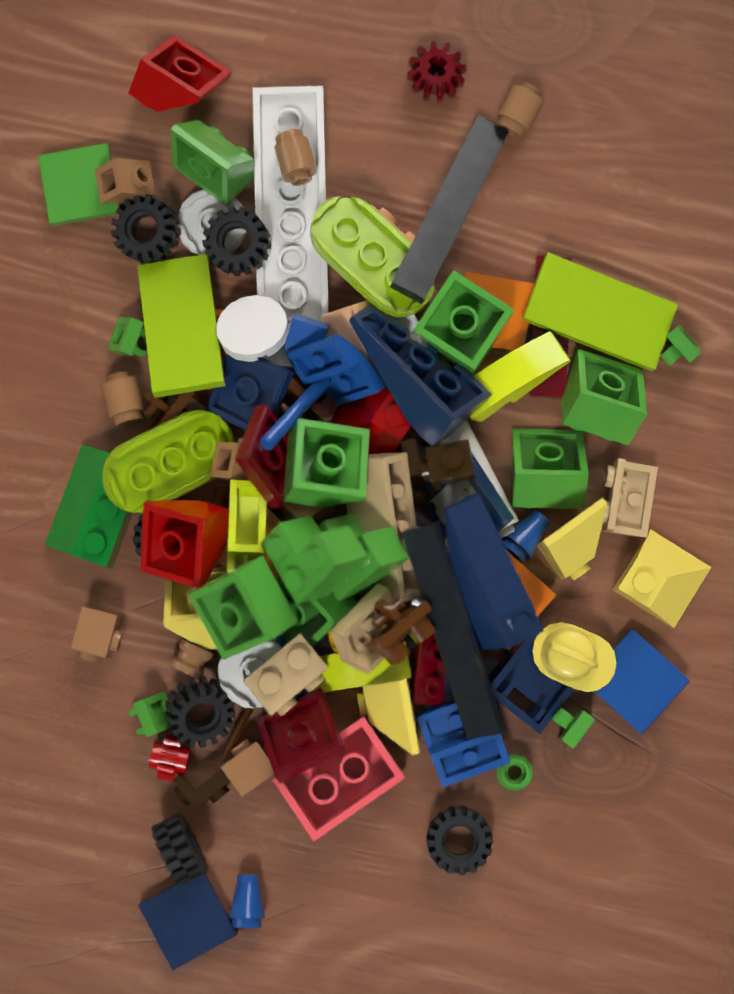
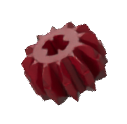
[407,40,467,104]

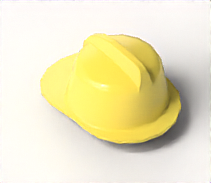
[532,622,617,692]

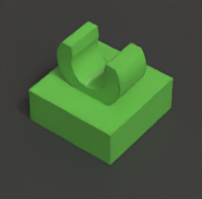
[107,317,147,356]
[660,325,703,366]
[129,691,171,738]
[552,708,595,749]

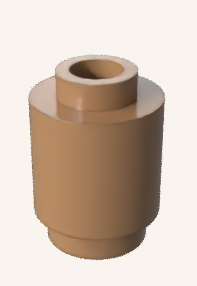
[496,82,544,138]
[274,129,317,186]
[101,371,145,427]

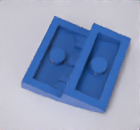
[286,334,385,406]
[593,629,690,735]
[415,699,511,788]

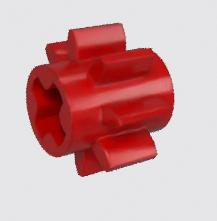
[149,735,190,783]

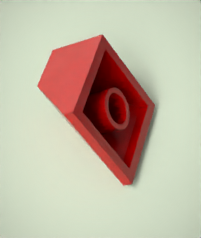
[128,35,232,112]
[330,388,412,455]
[140,500,229,588]

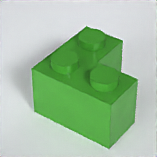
[318,513,410,601]
[261,515,368,605]

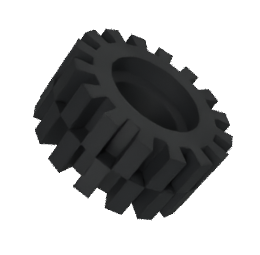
[111,195,181,264]
[202,206,272,276]
[165,676,235,748]
[426,806,493,875]
[151,812,208,886]

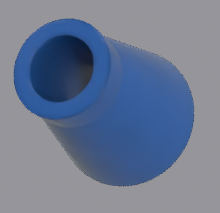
[502,510,550,564]
[229,875,265,928]

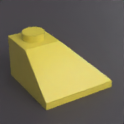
[537,498,607,581]
[612,529,711,628]
[163,567,226,650]
[357,679,420,755]

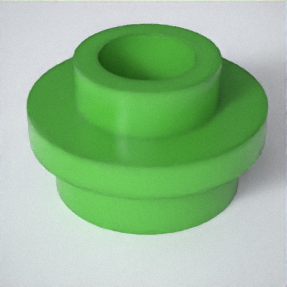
[496,754,533,791]

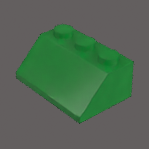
[45,445,133,569]

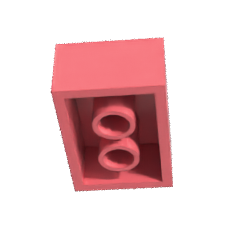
[272,715,405,841]

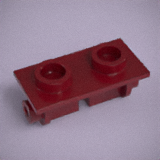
[408,633,446,705]

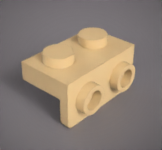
[603,458,658,539]
[330,584,408,674]
[242,634,328,716]

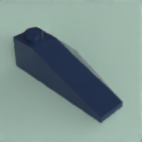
[349,305,492,446]
[444,492,544,650]

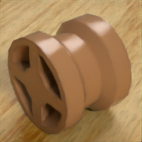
[169,638,214,679]

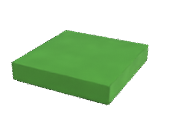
[38,143,120,226]

